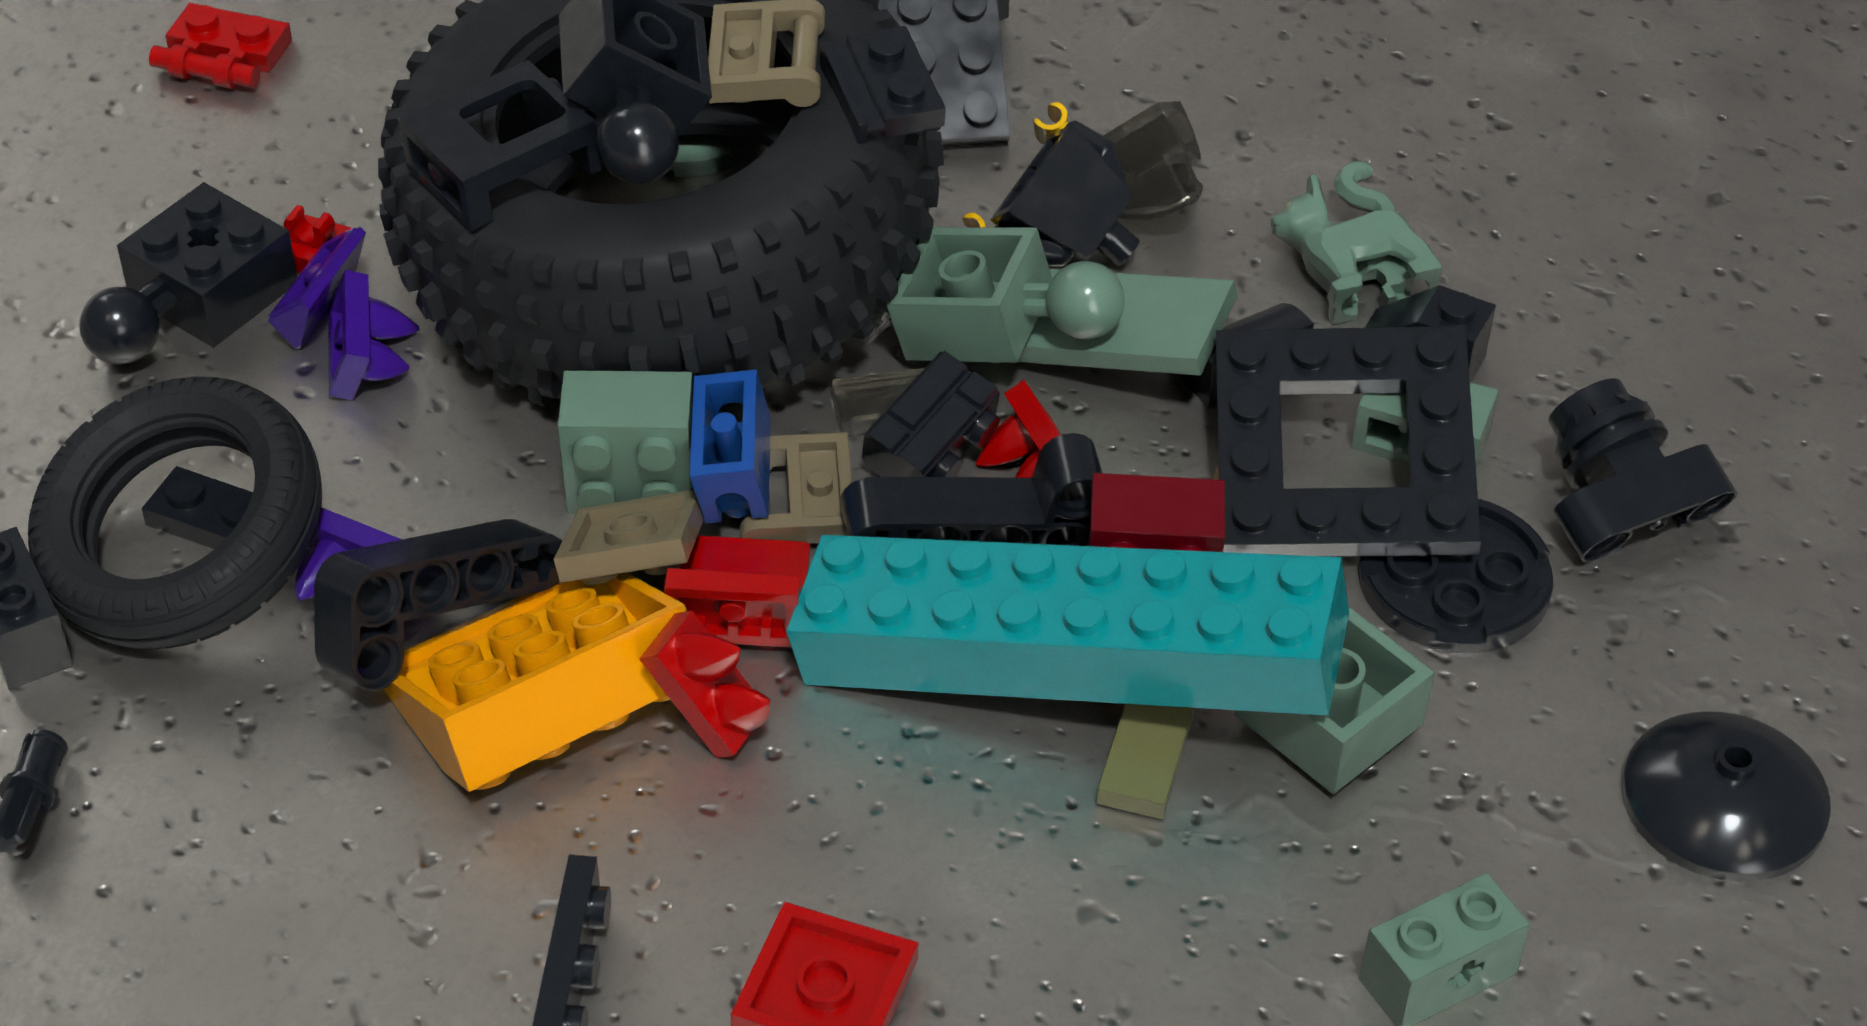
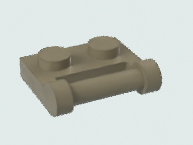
[708,0,826,107]
[740,432,852,543]

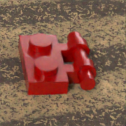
[149,2,292,89]

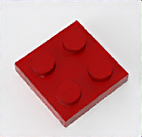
[730,901,919,1026]

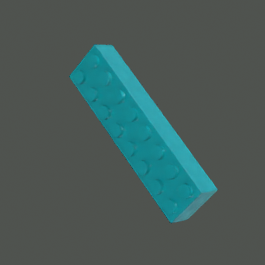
[787,535,1350,716]

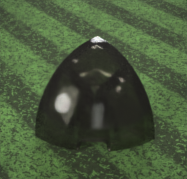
[1103,101,1203,220]

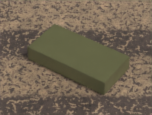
[1096,704,1195,820]

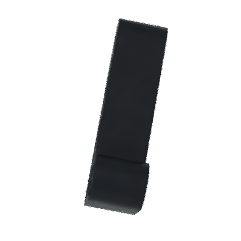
[840,433,1103,546]
[314,519,562,691]

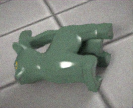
[1271,161,1442,325]

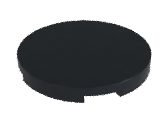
[1359,499,1553,653]

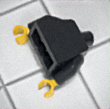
[962,102,1140,268]

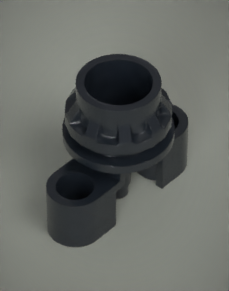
[1548,378,1738,562]

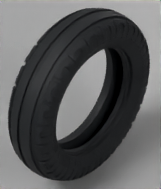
[28,377,322,650]

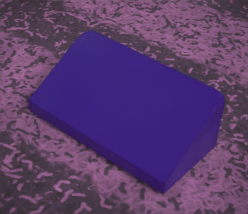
[267,227,366,349]

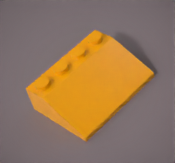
[383,572,686,792]

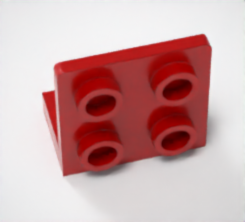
[664,535,810,647]

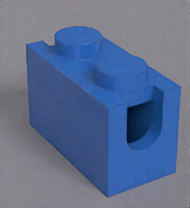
[690,369,771,523]

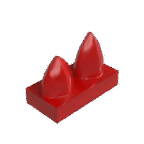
[976,380,1062,478]
[639,610,770,758]

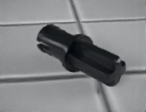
[0,729,68,856]

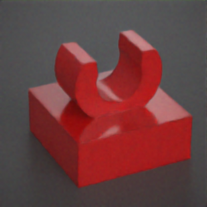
[283,205,352,274]

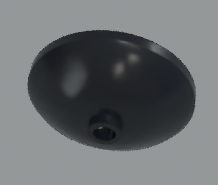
[1622,711,1831,882]

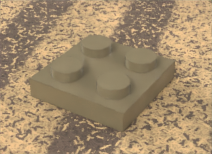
[554,490,704,585]

